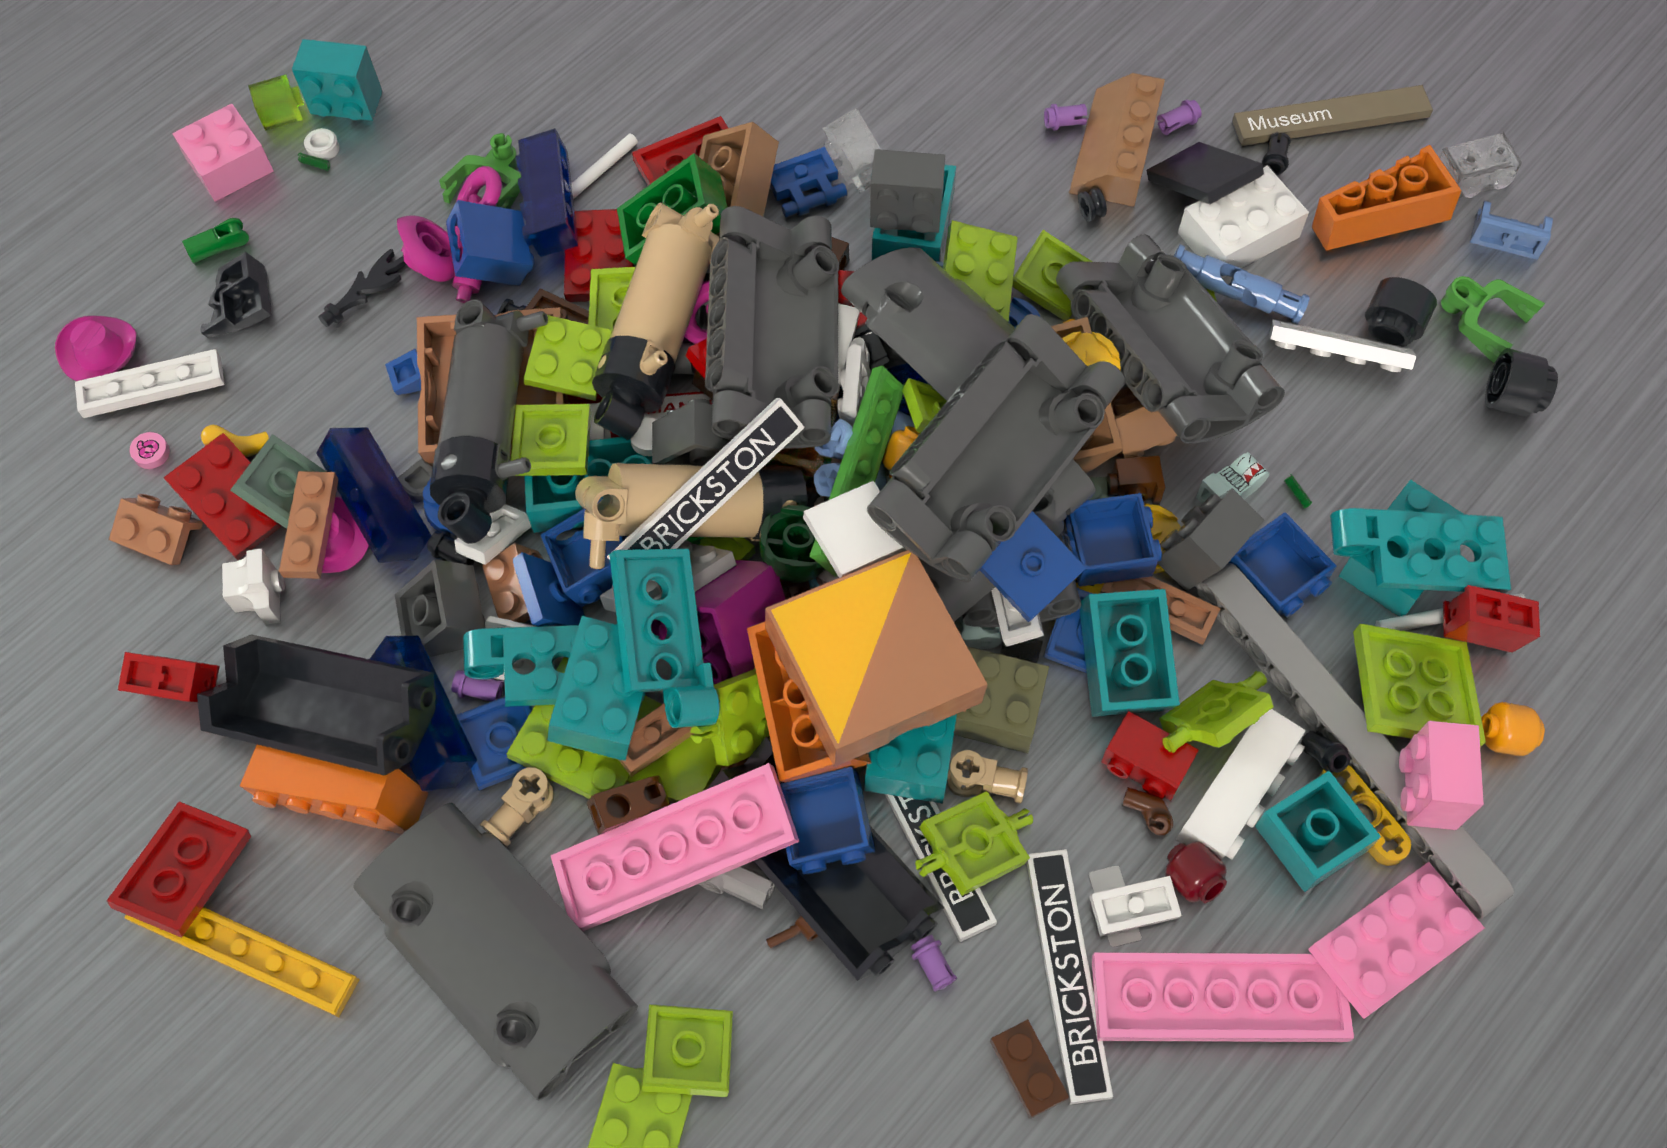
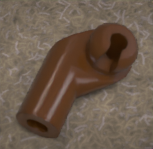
[1122,787,1173,836]

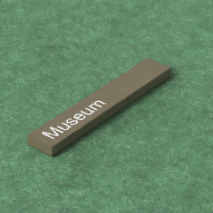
[1232,85,1433,146]

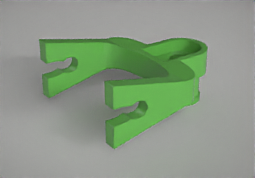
[439,133,523,209]
[1441,276,1545,363]

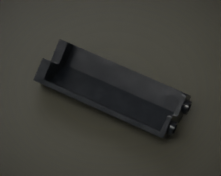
[197,634,436,776]
[706,736,944,981]

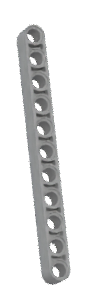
[1196,563,1514,919]

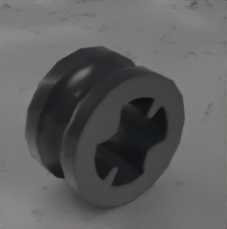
[1078,187,1107,222]

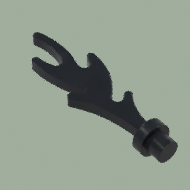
[318,249,407,327]

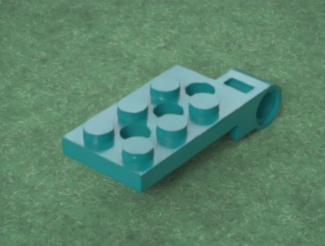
[1330,508,1511,593]
[609,549,720,728]
[463,624,645,707]

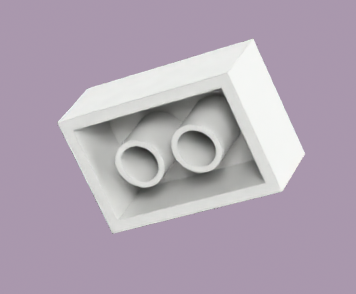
[1178,165,1309,278]

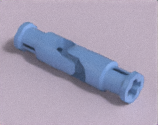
[1174,244,1310,324]

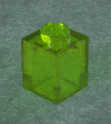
[248,74,305,131]

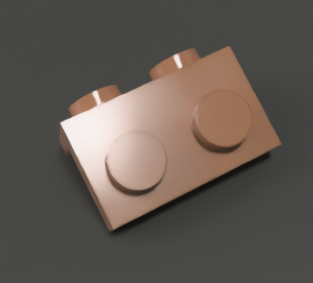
[109,494,203,565]
[482,543,544,623]

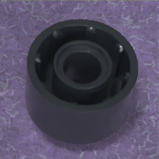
[1365,277,1437,347]
[1485,348,1558,417]

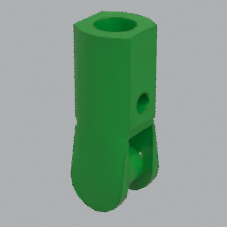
[182,218,249,264]

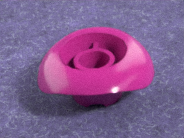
[397,215,455,282]
[55,316,137,381]
[322,496,370,573]

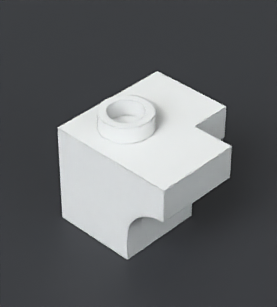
[222,548,285,625]

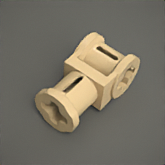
[947,750,1028,803]
[480,767,554,848]

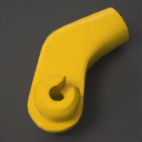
[201,424,269,458]

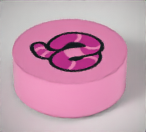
[130,432,170,469]

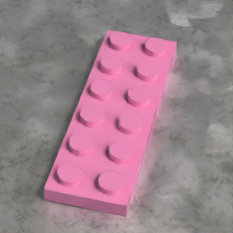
[551,763,799,931]
[1092,953,1354,1042]

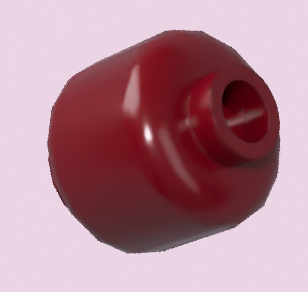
[1165,842,1227,903]

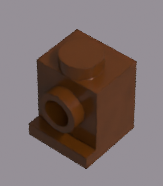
[1107,456,1166,505]

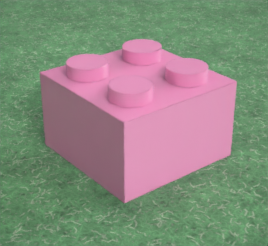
[172,103,274,202]
[1399,721,1484,830]

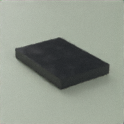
[1146,142,1264,204]

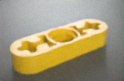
[1318,765,1411,866]

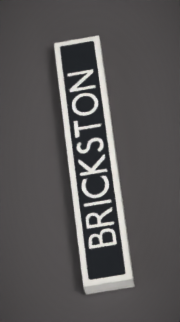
[607,398,805,560]
[867,752,997,942]
[1026,849,1113,1105]

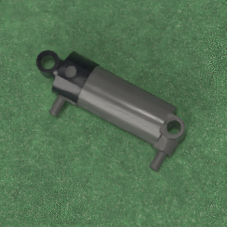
[430,299,548,544]

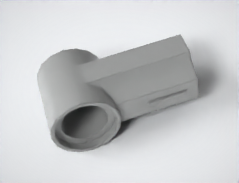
[698,863,775,909]

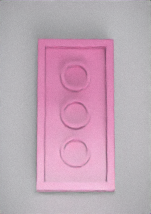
[1308,862,1485,1019]

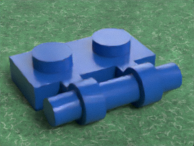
[770,147,847,218]

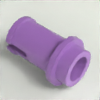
[1157,99,1202,135]
[1044,104,1087,131]
[451,670,504,702]
[911,935,957,992]

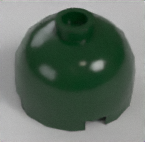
[759,505,825,583]

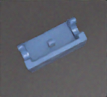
[1470,201,1553,260]

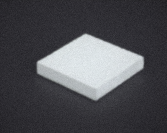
[803,481,907,578]

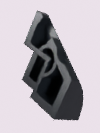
[201,251,272,338]

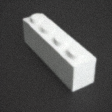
[1176,709,1306,860]

